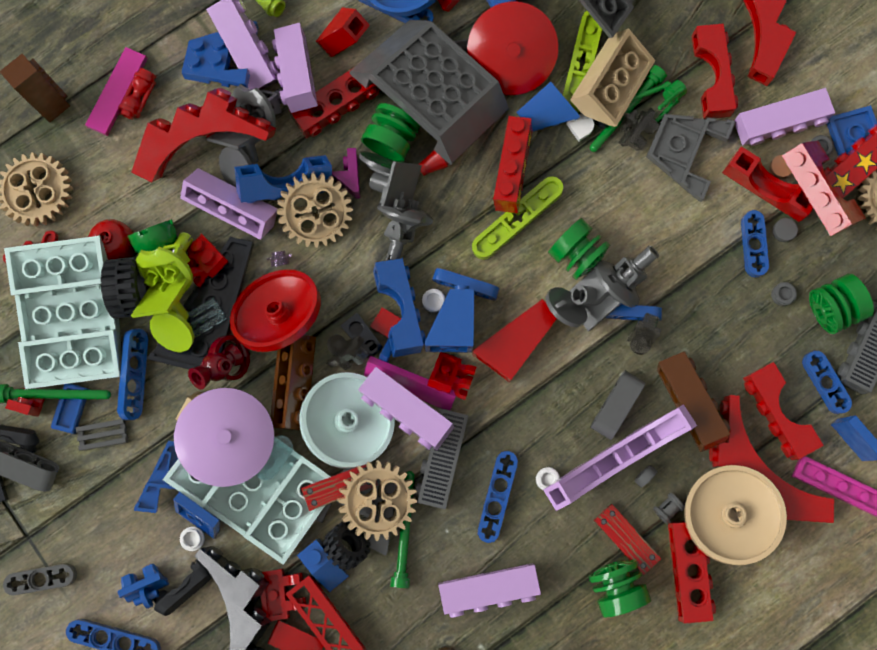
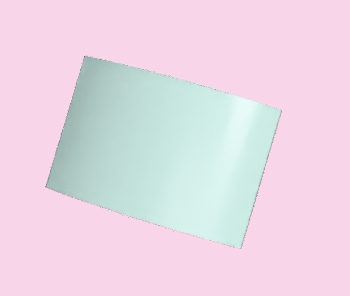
[4,236,121,389]
[163,437,331,565]

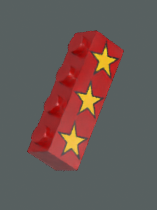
[493,116,533,213]
[823,124,877,198]

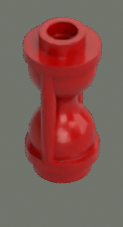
[118,68,156,120]

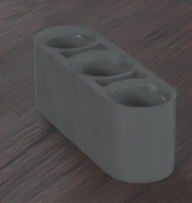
[590,370,645,440]
[0,441,59,492]

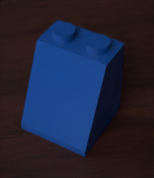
[425,285,474,353]

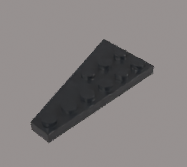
[147,236,254,370]

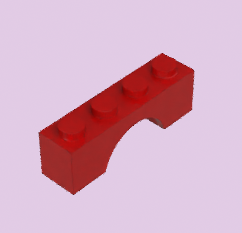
[692,23,738,119]
[722,146,813,222]
[743,362,824,460]

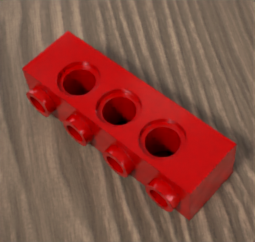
[289,68,381,139]
[668,521,716,623]

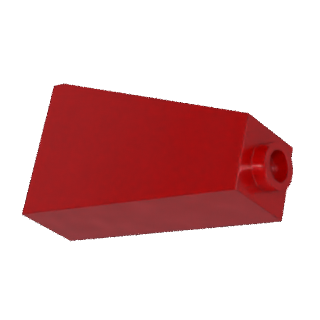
[472,299,557,383]

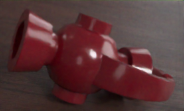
[188,335,250,390]

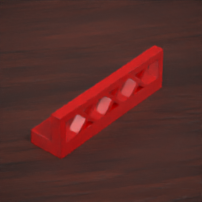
[286,574,367,650]

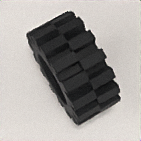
[323,521,371,570]

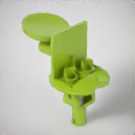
[131,232,194,352]

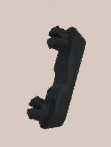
[0,425,40,453]
[152,559,212,616]

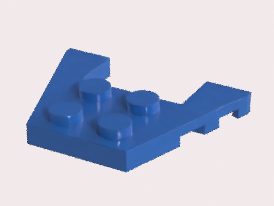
[182,21,259,88]
[134,441,220,520]

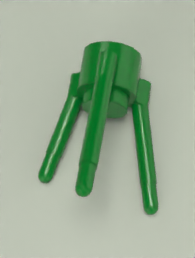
[632,80,687,124]

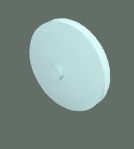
[299,372,395,468]

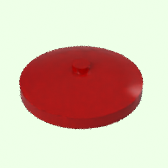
[467,1,558,95]
[230,270,321,352]

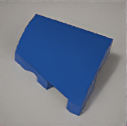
[516,82,581,132]

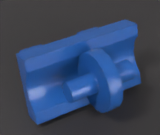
[118,564,169,609]

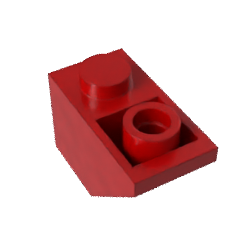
[316,7,370,57]

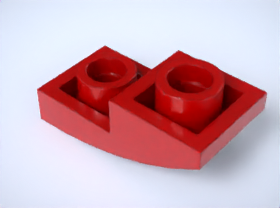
[267,620,323,650]

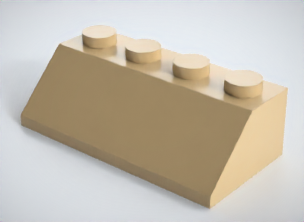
[570,28,656,127]

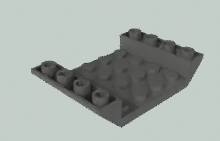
[349,19,509,165]

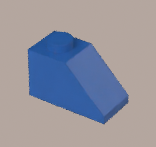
[297,538,349,592]

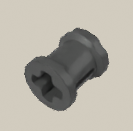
[653,493,685,525]

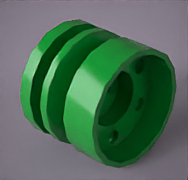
[361,103,421,162]
[548,218,611,280]
[809,273,874,335]
[588,559,652,618]

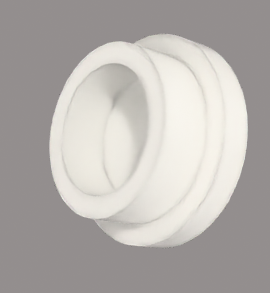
[180,527,205,551]

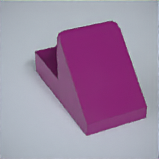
[332,148,360,199]

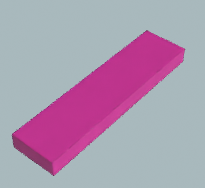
[85,47,148,136]
[364,356,456,411]
[791,456,877,517]

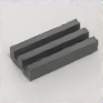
[76,419,128,451]

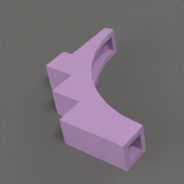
[544,404,697,511]

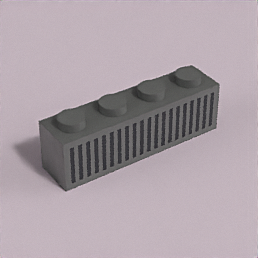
[837,299,877,395]
[414,409,469,509]

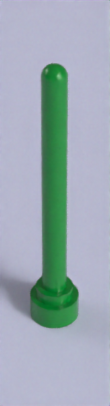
[590,65,667,152]
[0,384,111,403]
[390,471,415,588]

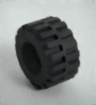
[101,257,148,319]

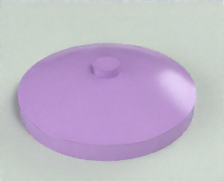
[174,388,274,487]

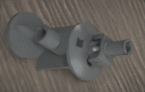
[207,84,283,187]
[359,151,433,260]
[545,245,659,331]

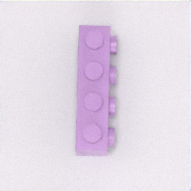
[206,0,280,90]
[272,23,318,113]
[734,88,835,146]
[180,168,277,240]
[358,367,454,450]
[438,563,541,617]

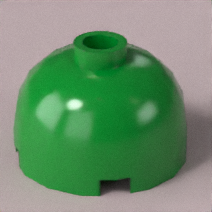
[128,219,177,254]

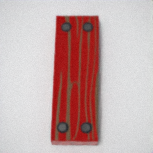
[301,464,378,511]
[594,504,661,575]

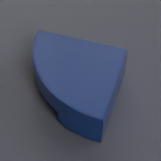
[379,338,392,363]

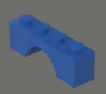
[234,155,332,203]
[373,258,426,357]

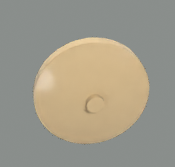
[684,465,787,566]

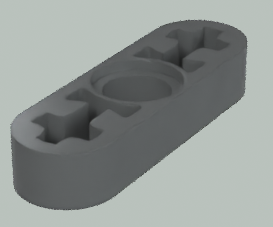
[3,564,77,595]

